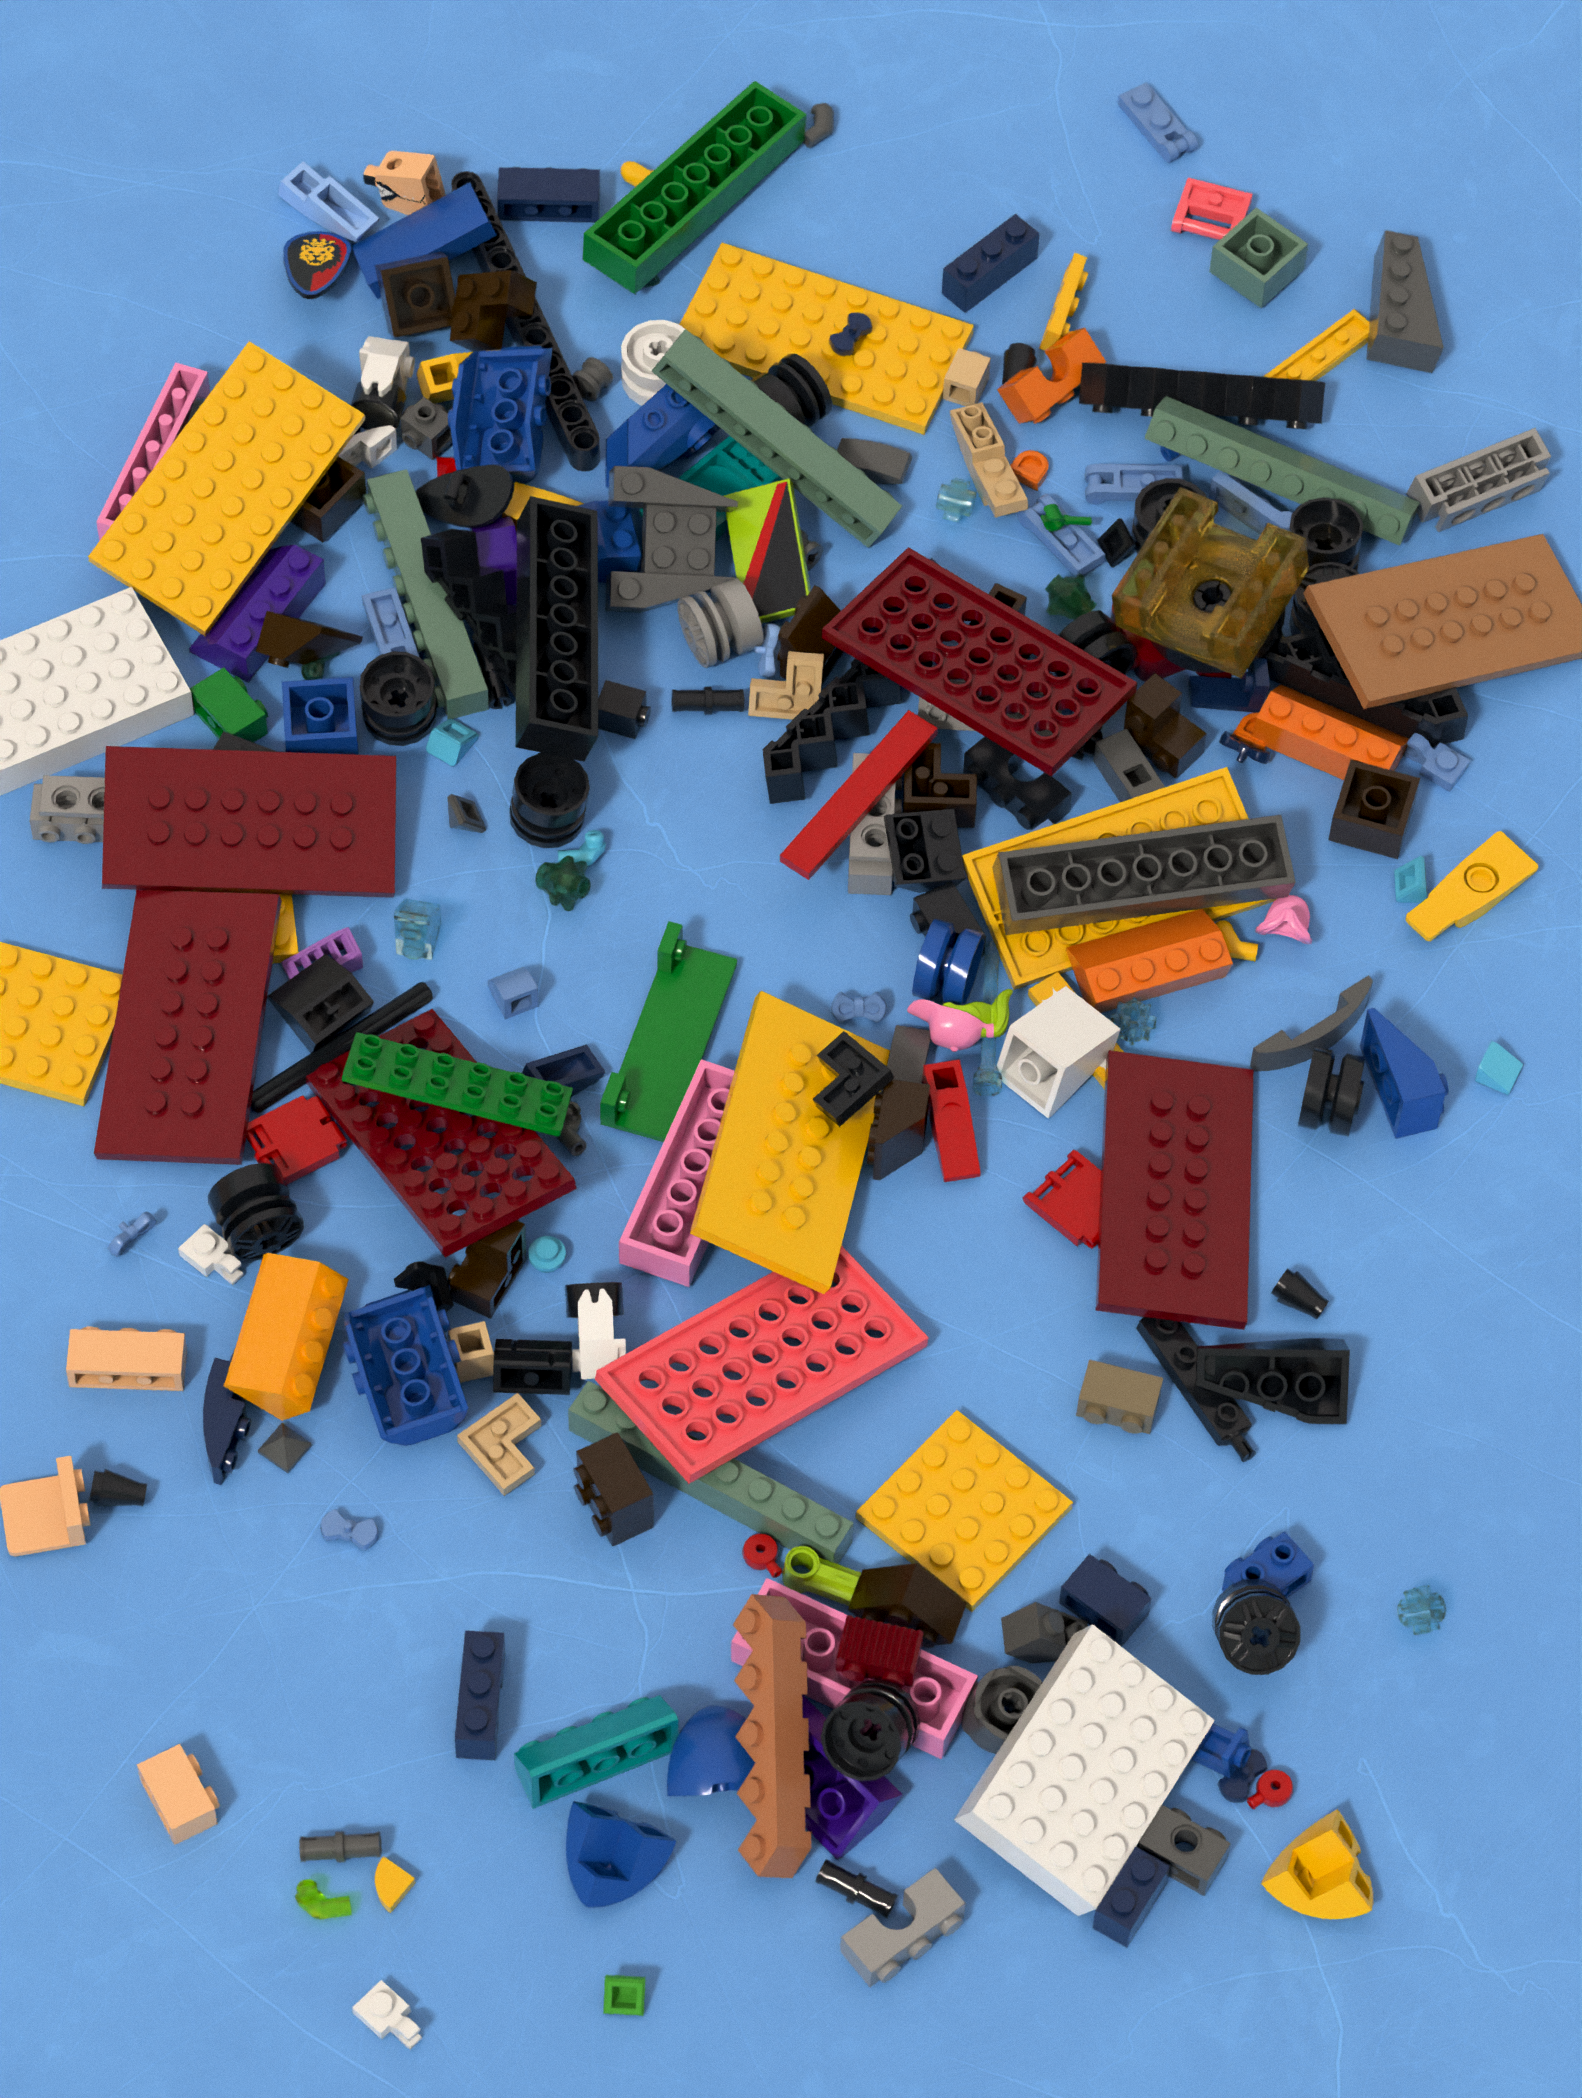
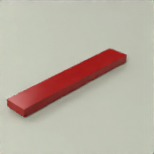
[780,710,938,880]

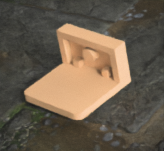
[0,1456,91,1557]

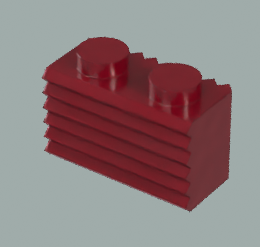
[835,1615,924,1688]

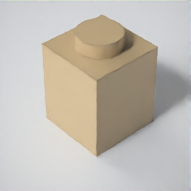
[943,348,991,406]
[448,1321,494,1383]

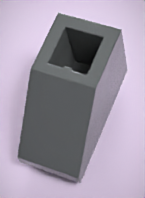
[1001,1602,1088,1663]

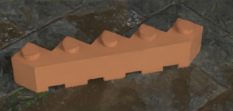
[733,1594,811,1878]

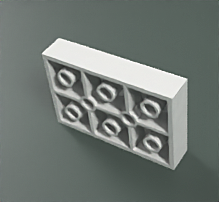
[0,587,194,796]
[954,1624,1215,1916]

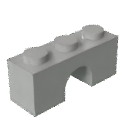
[840,1868,966,1987]

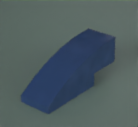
[522,1044,605,1097]

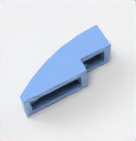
[278,161,379,242]

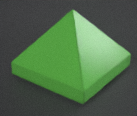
[603,1975,646,2016]

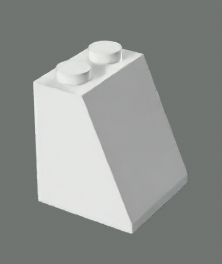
[994,986,1121,1118]

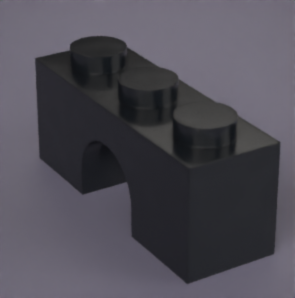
[963,736,1072,830]

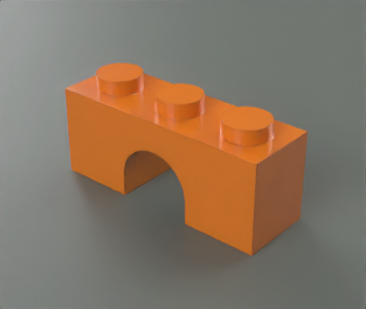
[997,328,1106,424]

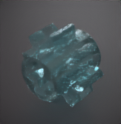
[936,478,977,523]
[1111,997,1157,1046]
[1397,1585,1446,1635]

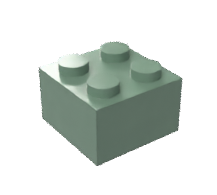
[1209,207,1308,308]

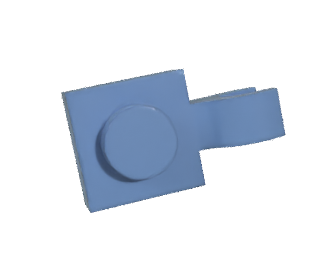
[1404,733,1470,792]

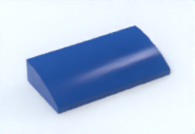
[351,183,497,299]

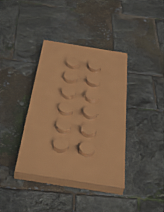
[1303,534,1582,709]

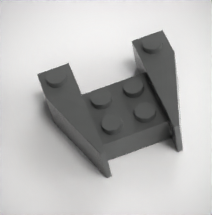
[605,466,738,613]

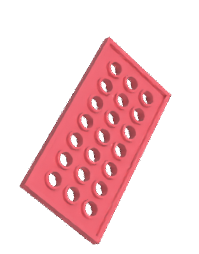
[595,1245,929,1484]

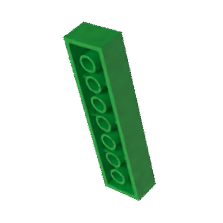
[582,81,807,294]

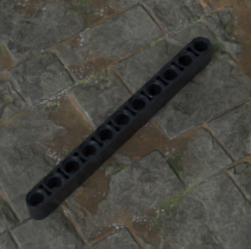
[451,171,600,472]

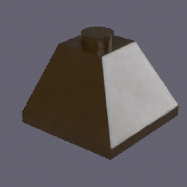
[256,611,363,668]

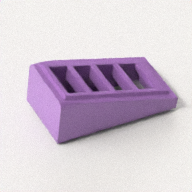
[281,927,363,980]

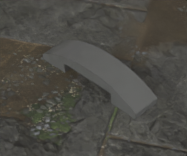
[1250,975,1373,1072]

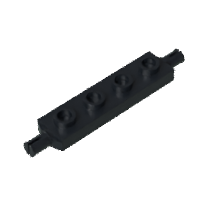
[1136,1317,1256,1462]

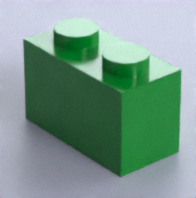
[190,667,269,743]

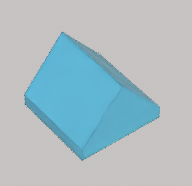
[1394,856,1428,903]

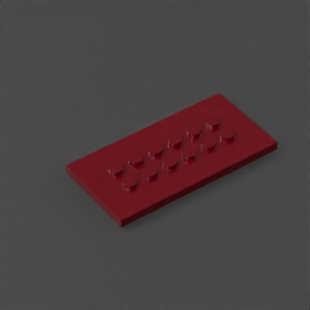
[102,746,396,898]
[94,890,282,1165]
[1095,1050,1254,1330]

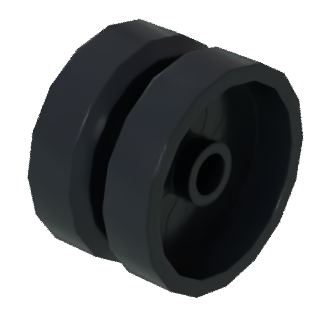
[1132,478,1211,563]
[1054,610,1137,694]
[1298,1047,1365,1137]

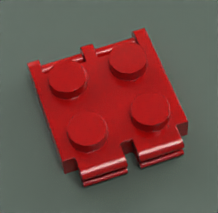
[246,1095,347,1184]
[1022,1150,1101,1249]

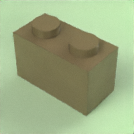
[1076,1359,1163,1434]

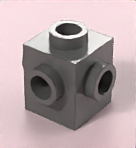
[401,397,452,460]

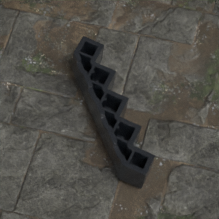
[1079,362,1325,430]
[421,529,516,697]
[763,623,933,804]
[1246,629,1468,747]

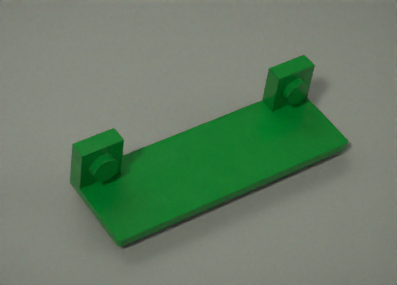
[600,921,737,1142]
[342,1032,573,1136]

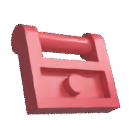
[1171,178,1253,240]

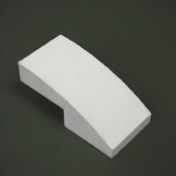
[339,425,397,469]

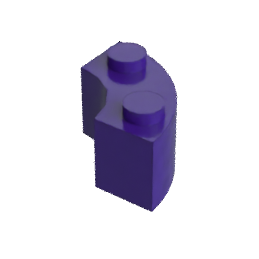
[470,517,517,605]

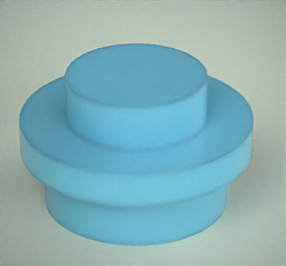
[528,1236,566,1273]

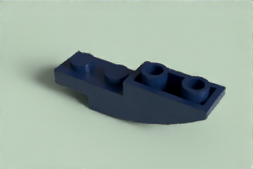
[203,1346,251,1485]

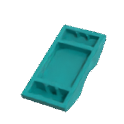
[639,436,783,542]

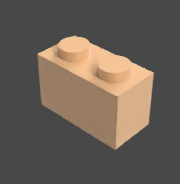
[137,1744,220,1845]

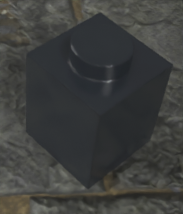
[598,680,651,739]

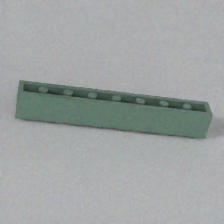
[651,329,902,548]
[1144,396,1420,546]
[363,469,489,719]
[568,1381,854,1564]

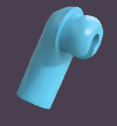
[558,830,606,868]

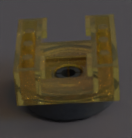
[1112,487,1309,678]

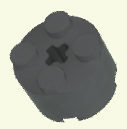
[961,1666,1043,1754]

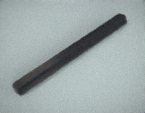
[251,982,433,1113]

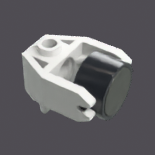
[351,336,415,430]
[565,1282,626,1380]

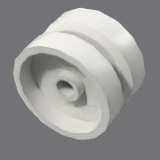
[621,320,685,406]

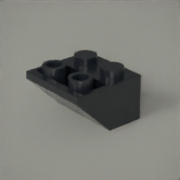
[884,809,966,893]
[267,954,374,1053]

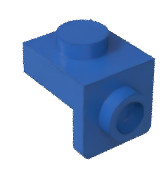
[1191,1723,1252,1779]

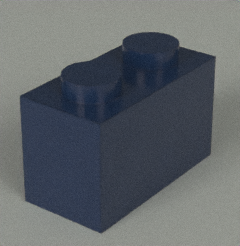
[1059,1554,1152,1647]
[1092,1846,1170,1948]

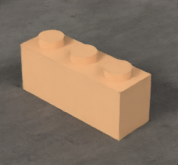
[66,1327,187,1391]

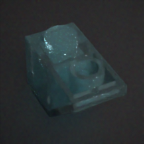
[394,898,441,960]

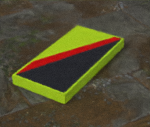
[724,478,811,624]

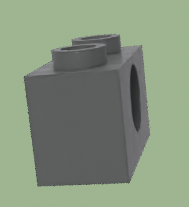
[1137,1805,1231,1896]

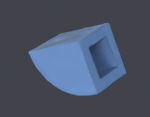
[488,967,539,1019]

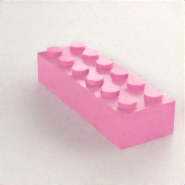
[619,1059,734,1287]
[731,1578,978,1759]

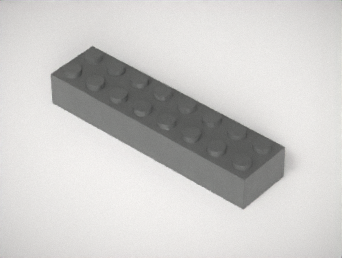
[992,815,1296,935]

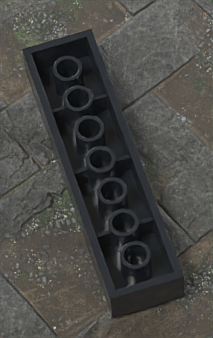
[515,496,598,761]

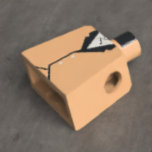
[363,151,446,215]

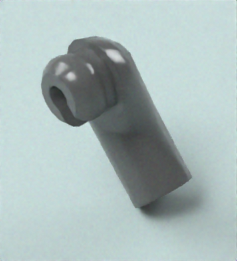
[803,103,834,148]
[556,1101,586,1156]

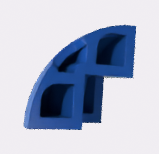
[667,1705,755,1796]
[566,1801,677,1907]

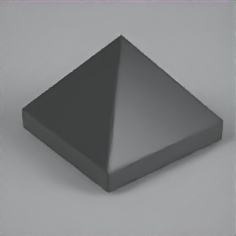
[447,794,486,833]
[258,1423,312,1473]

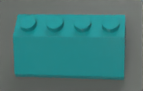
[514,1695,679,1809]

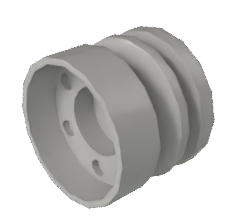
[677,577,763,668]

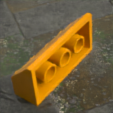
[224,1253,349,1421]

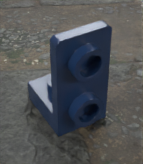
[1188,658,1270,713]

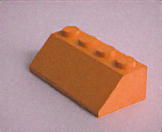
[1252,685,1409,780]
[1066,909,1233,1013]

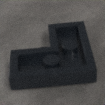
[813,1031,894,1127]

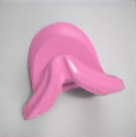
[1255,895,1312,944]

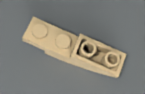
[950,402,1028,518]

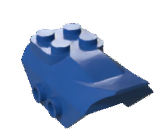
[448,346,552,484]
[605,384,721,489]
[343,1285,469,1446]

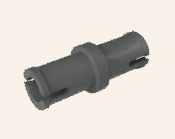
[299,1831,382,1863]

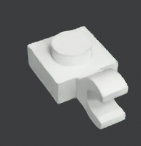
[178,1224,244,1285]
[352,1980,422,2050]

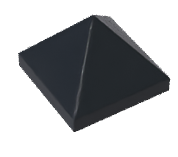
[1097,518,1136,568]

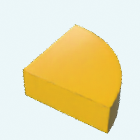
[375,1856,415,1913]

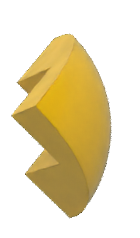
[1261,1809,1373,1919]

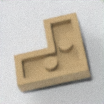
[748,651,824,720]
[457,1393,541,1496]

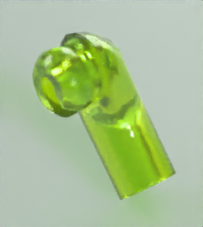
[295,1879,352,1920]

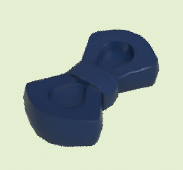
[829,313,872,356]
[1219,731,1271,764]
[1218,1749,1267,1803]

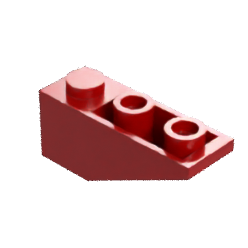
[922,1059,981,1182]

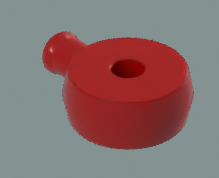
[742,1533,783,1578]
[1247,1770,1293,1809]

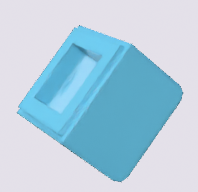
[426,718,479,766]
[1475,1041,1523,1095]

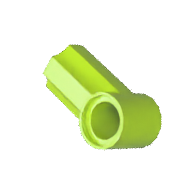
[782,1546,861,1606]

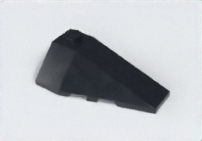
[1195,1338,1350,1424]

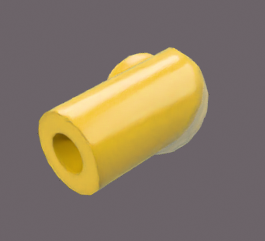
[620,161,655,187]
[1215,920,1258,961]

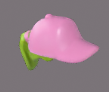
[907,989,1013,1052]

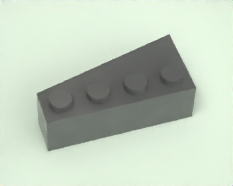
[1366,230,1443,373]

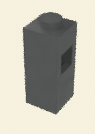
[1093,729,1165,802]

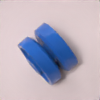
[912,919,985,1005]

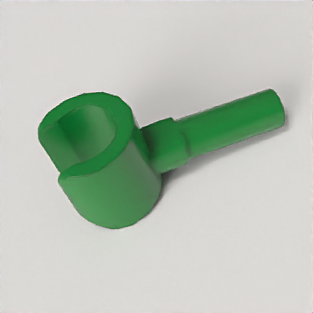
[1040,504,1092,532]

